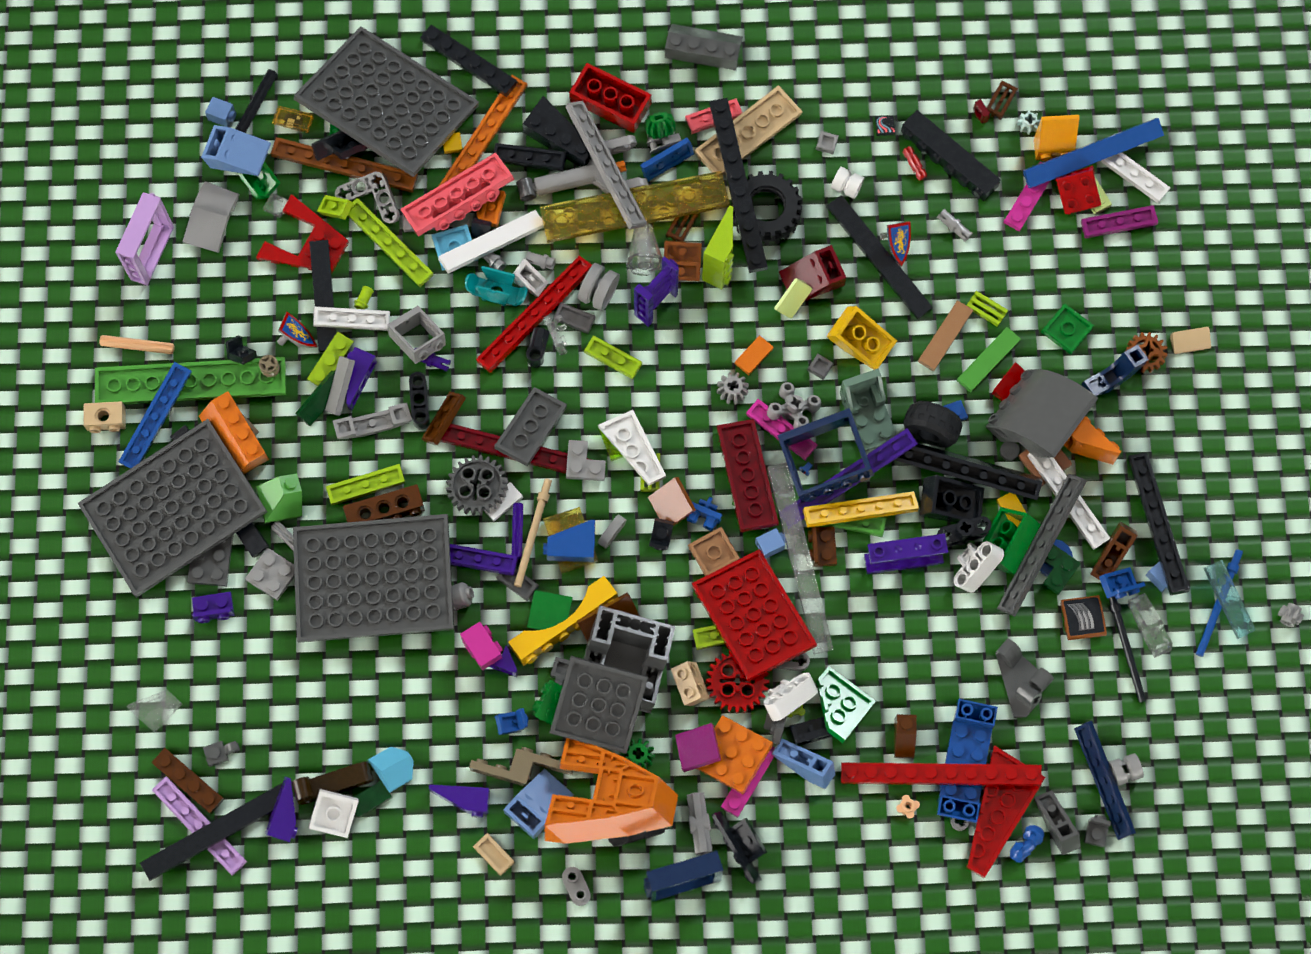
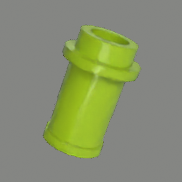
[354,286,374,310]

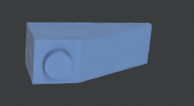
[772,739,835,789]

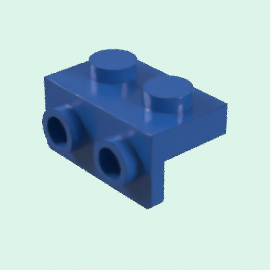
[1099,567,1146,600]

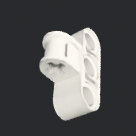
[954,542,1004,593]
[764,673,818,721]

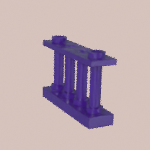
[634,256,679,327]
[864,534,948,574]

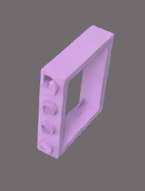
[115,192,174,286]

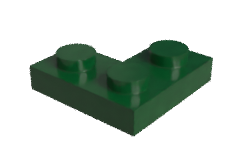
[1042,544,1081,595]

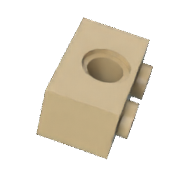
[84,401,126,433]

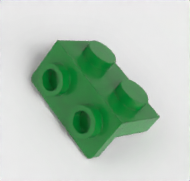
[238,161,281,199]
[532,680,562,725]

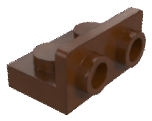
[808,526,837,567]

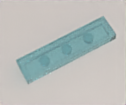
[1203,560,1256,639]

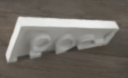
[598,410,666,486]

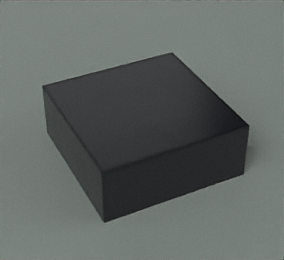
[471,218,492,238]

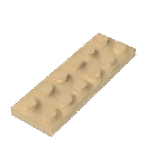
[694,85,802,179]

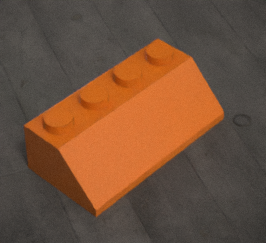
[199,391,269,474]

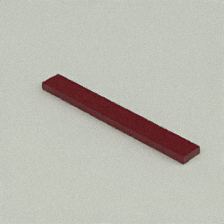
[441,424,592,474]

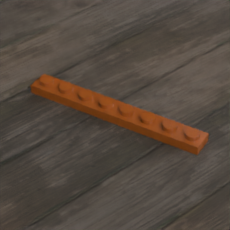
[271,137,418,193]

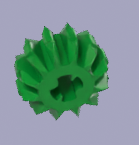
[644,111,676,139]
[621,738,655,769]

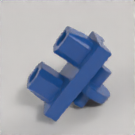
[687,497,722,531]

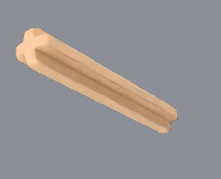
[99,335,175,354]

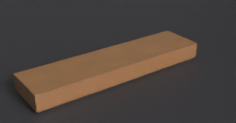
[918,300,973,371]

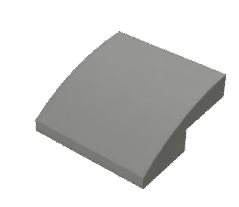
[189,181,240,217]

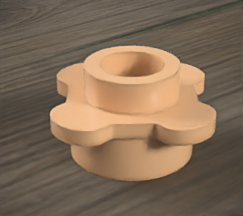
[896,795,920,818]

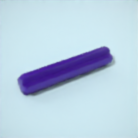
[511,503,523,559]

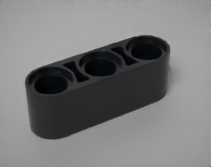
[409,372,430,430]

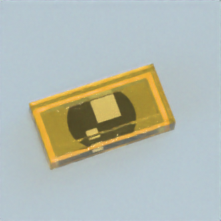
[273,106,314,133]

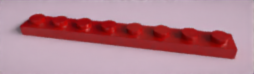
[476,255,592,373]

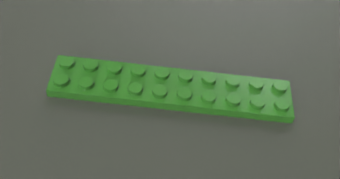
[95,357,287,404]

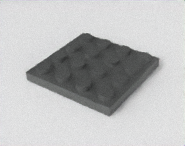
[550,656,648,754]

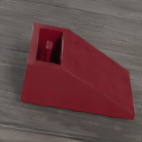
[779,245,847,301]

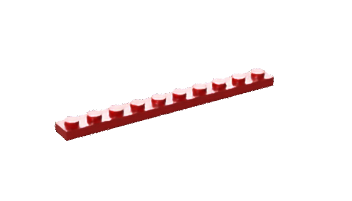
[841,762,1042,786]

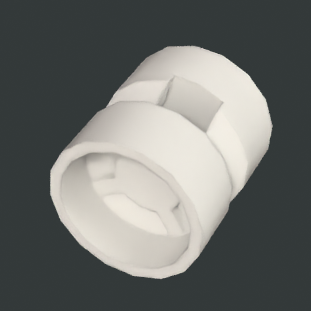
[831,167,865,199]

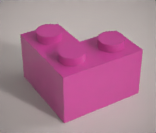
[460,622,503,671]

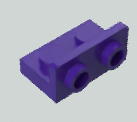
[192,591,234,623]

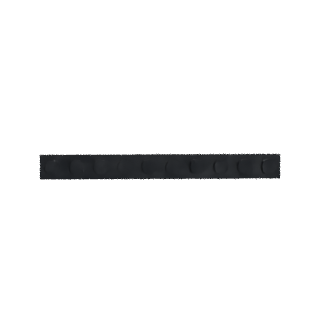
[709,98,768,273]

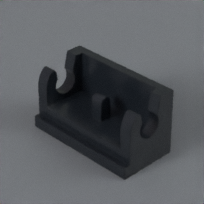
[789,716,833,746]

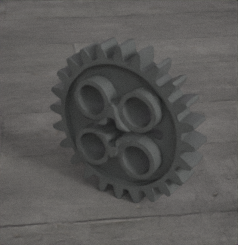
[446,455,509,516]

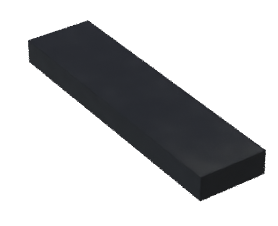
[493,143,567,171]

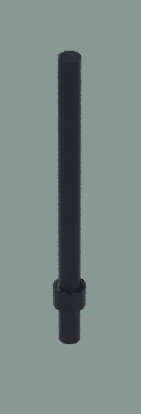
[1109,597,1146,703]

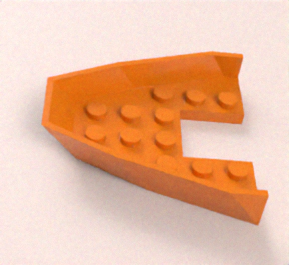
[545,738,678,844]

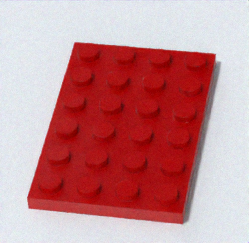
[691,549,817,682]

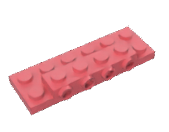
[400,153,514,237]

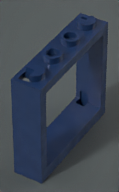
[777,408,874,502]
[643,851,723,902]

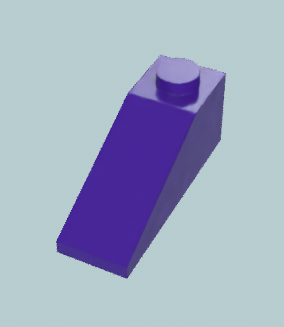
[346,347,377,411]
[265,776,298,842]
[429,785,490,818]

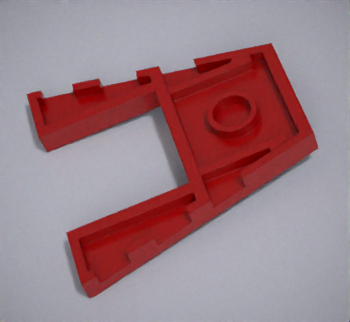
[256,195,349,273]

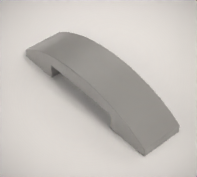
[333,403,412,439]

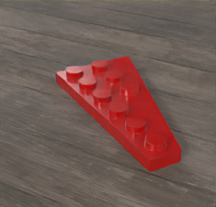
[967,745,1046,878]

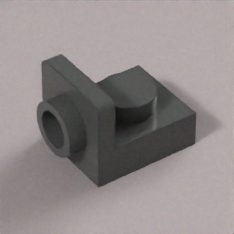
[764,712,787,745]
[1084,815,1111,847]

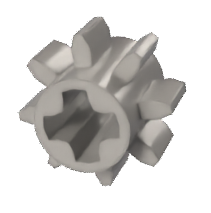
[1278,603,1304,627]

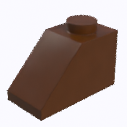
[894,714,917,758]

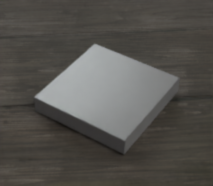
[183,207,229,253]

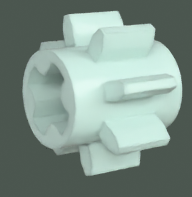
[1017,110,1040,135]

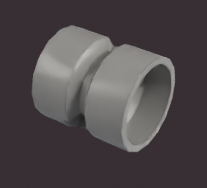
[1108,753,1144,786]

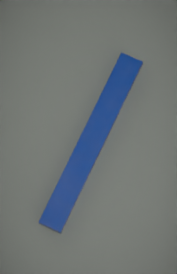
[1023,118,1164,188]

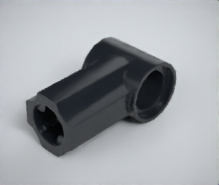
[526,327,550,368]

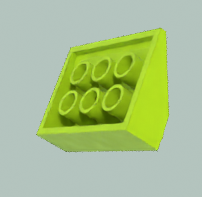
[702,206,734,290]

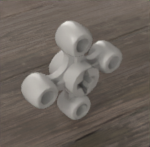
[767,382,821,429]

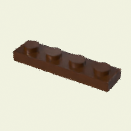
[151,748,224,814]

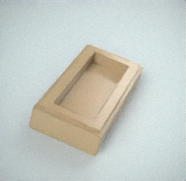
[473,833,515,876]

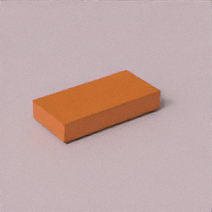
[735,335,774,376]

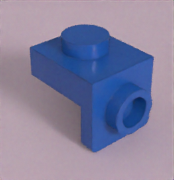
[495,708,528,735]

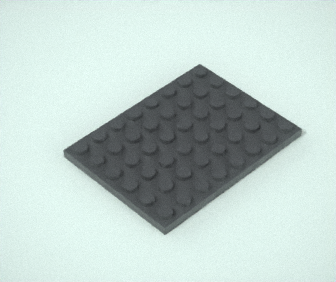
[294,26,479,177]
[78,419,267,598]
[293,514,454,643]

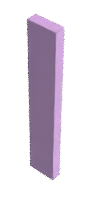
[152,776,247,876]

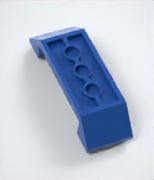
[937,699,998,823]

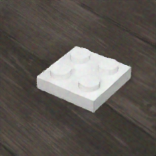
[309,789,359,838]

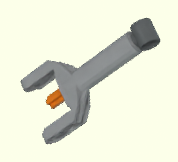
[516,135,649,202]

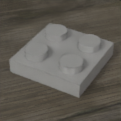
[245,548,295,601]

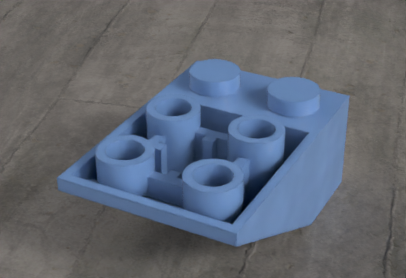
[201,125,271,176]
[504,769,574,839]

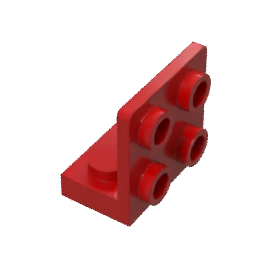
[1056,166,1101,214]

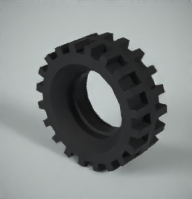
[731,171,802,245]

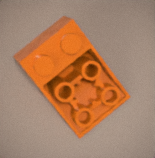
[1063,416,1122,465]

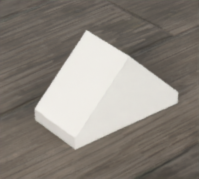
[513,259,549,297]

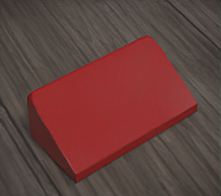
[992,362,1024,401]

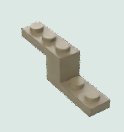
[469,747,573,787]

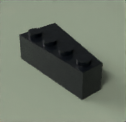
[523,96,592,167]

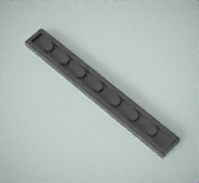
[997,473,1087,617]

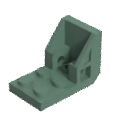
[840,369,897,452]

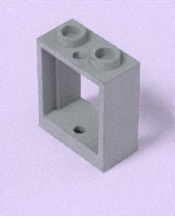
[387,306,446,364]

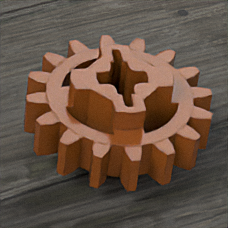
[1125,332,1168,373]

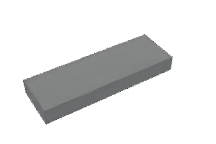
[325,356,355,416]

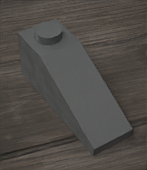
[1034,790,1081,855]

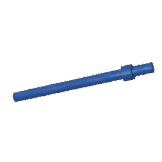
[1196,549,1243,657]

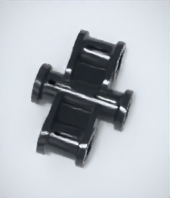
[937,516,992,548]

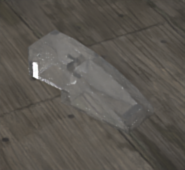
[1127,594,1172,658]

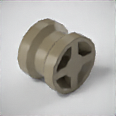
[259,355,280,378]

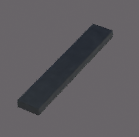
[309,240,337,353]

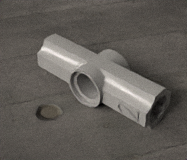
[687,792,712,855]

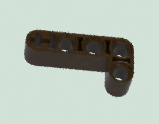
[291,761,374,805]

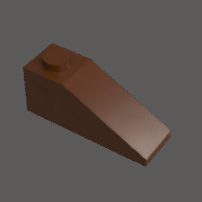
[1090,521,1138,580]

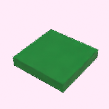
[1041,303,1094,355]
[527,590,573,631]

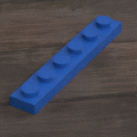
[118,362,192,469]

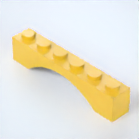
[508,576,618,666]

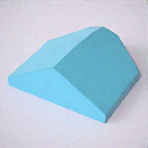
[368,747,414,793]

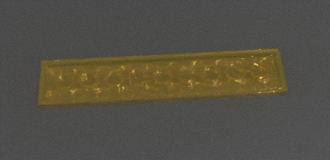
[540,171,730,243]

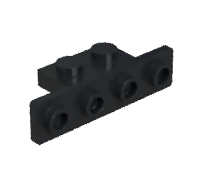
[312,130,368,161]
[711,811,767,884]

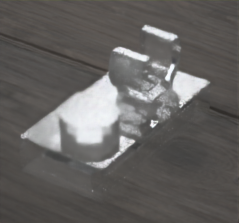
[544,315,568,356]

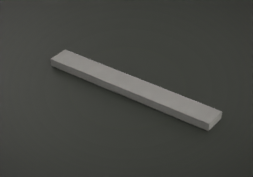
[566,101,647,230]

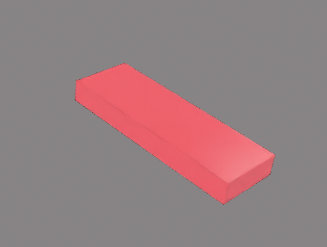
[685,98,743,134]

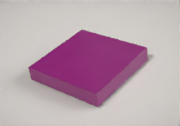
[675,723,721,772]

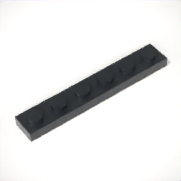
[420,25,518,97]

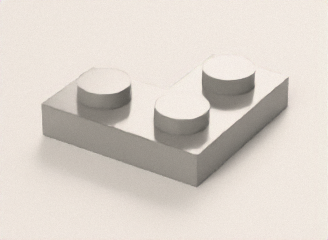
[566,440,606,481]

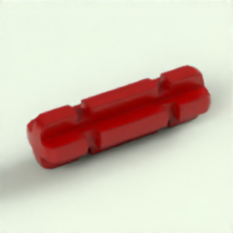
[903,146,927,181]

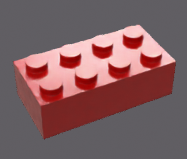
[569,63,652,133]

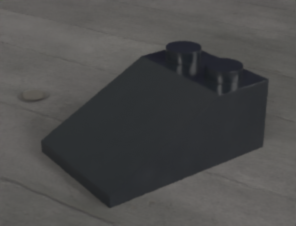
[919,475,985,525]

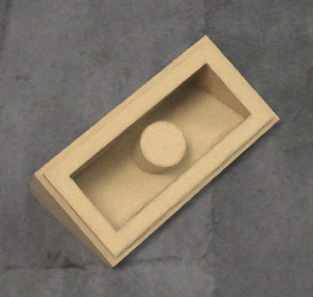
[1170,327,1211,355]

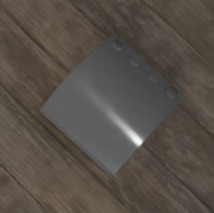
[985,369,1098,457]
[583,606,675,714]

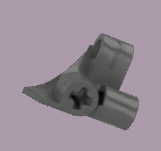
[995,639,1054,718]

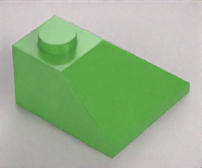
[255,473,302,523]

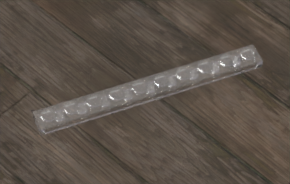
[767,462,834,655]

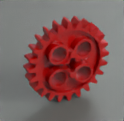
[706,651,769,714]

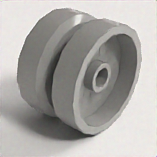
[578,263,620,311]

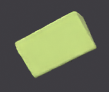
[774,278,812,318]

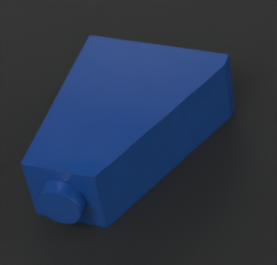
[543,520,596,562]

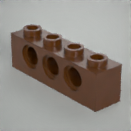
[343,484,425,522]

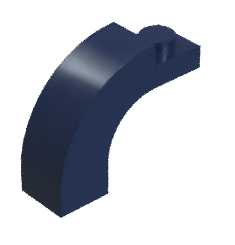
[1081,345,1149,397]

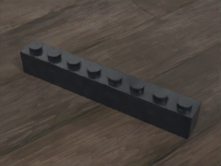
[895,443,1043,500]

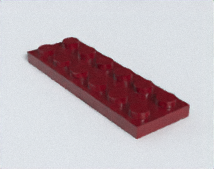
[717,419,779,533]

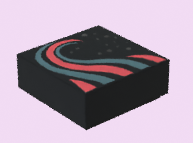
[875,115,896,136]

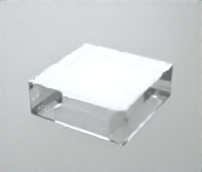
[263,193,288,218]

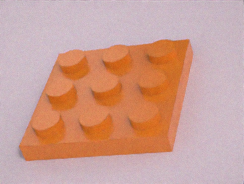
[696,715,774,794]

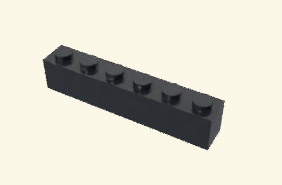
[901,110,1001,201]

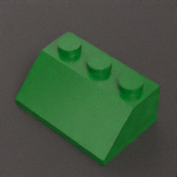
[981,507,1041,575]

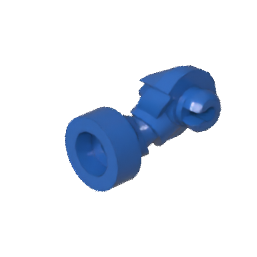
[1010,825,1044,863]

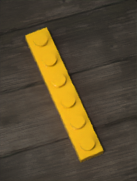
[803,491,919,528]

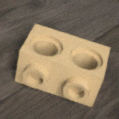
[671,661,710,706]

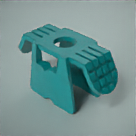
[465,266,528,306]

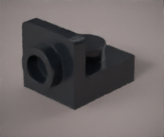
[225,335,257,365]
[649,518,674,550]

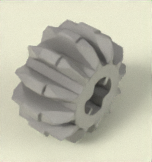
[717,372,749,405]

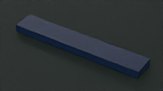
[1074,721,1136,840]

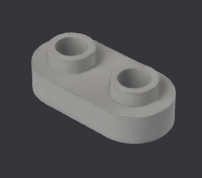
[562,867,591,906]

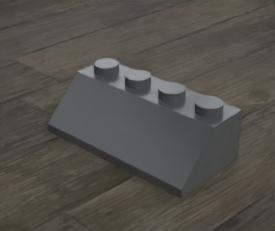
[665,24,743,70]

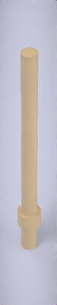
[514,479,552,588]

